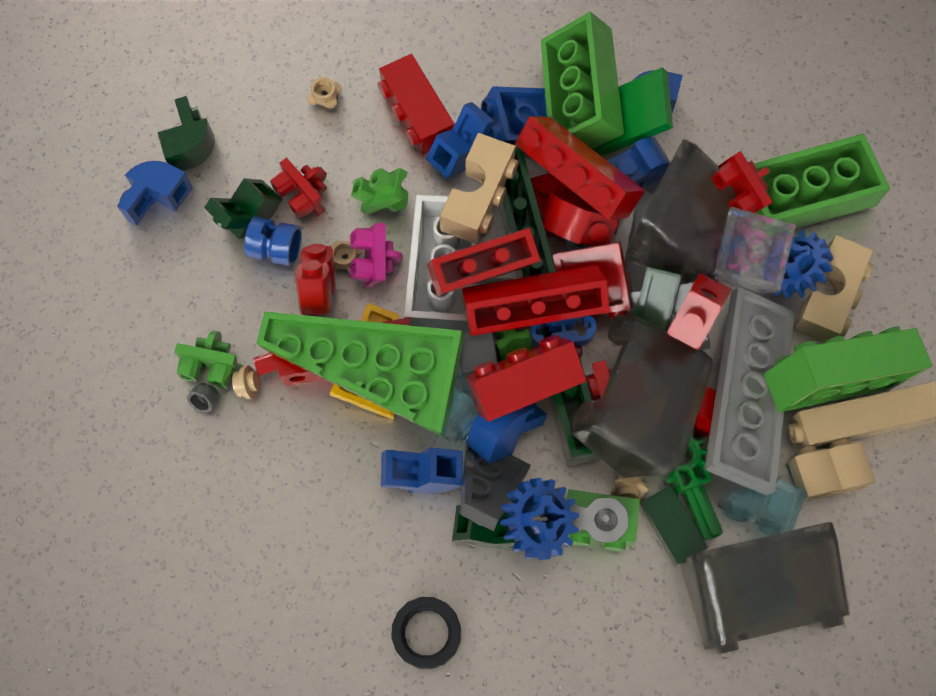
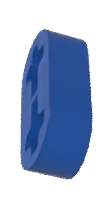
[530,315,596,347]

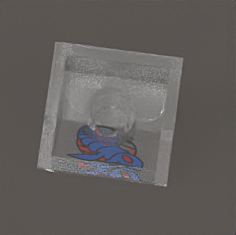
[714,207,796,294]

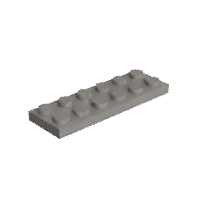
[704,286,795,495]

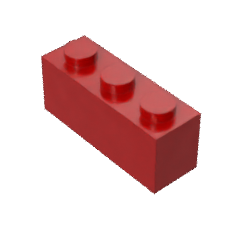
[377,53,455,155]
[426,228,541,297]
[465,335,586,422]

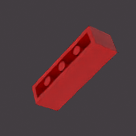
[515,116,645,220]
[461,265,610,336]

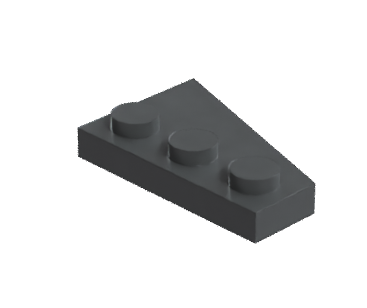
[460,444,531,531]

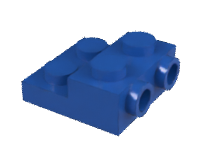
[481,86,547,154]

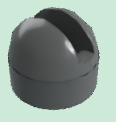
[187,383,218,413]

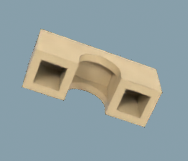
[439,133,519,245]
[793,235,873,342]

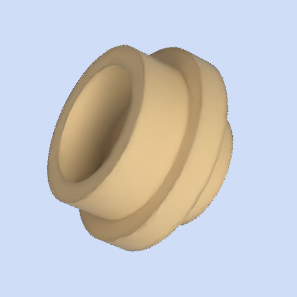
[232,365,261,399]

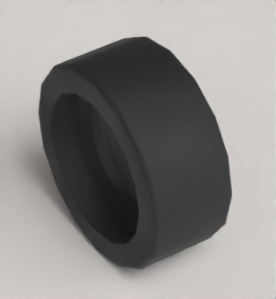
[391,597,461,669]

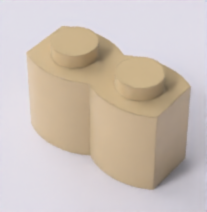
[788,438,876,502]

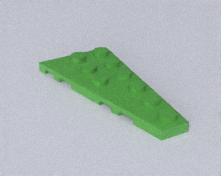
[256,312,465,437]

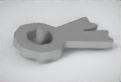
[569,498,628,543]

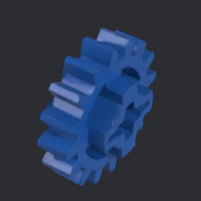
[758,230,834,299]
[500,478,579,560]

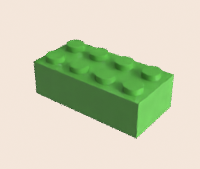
[541,11,624,149]
[747,133,890,237]
[764,326,933,413]

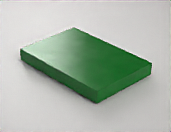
[592,67,673,157]

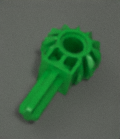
[650,426,723,540]

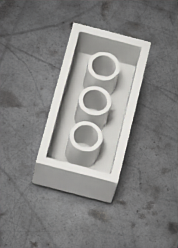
[404,195,480,332]

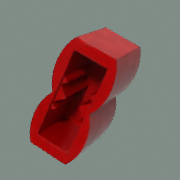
[295,244,336,315]

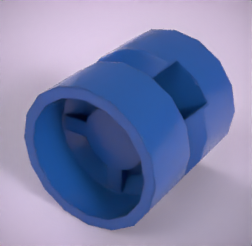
[244,216,302,267]

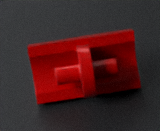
[711,151,772,217]
[270,157,327,219]

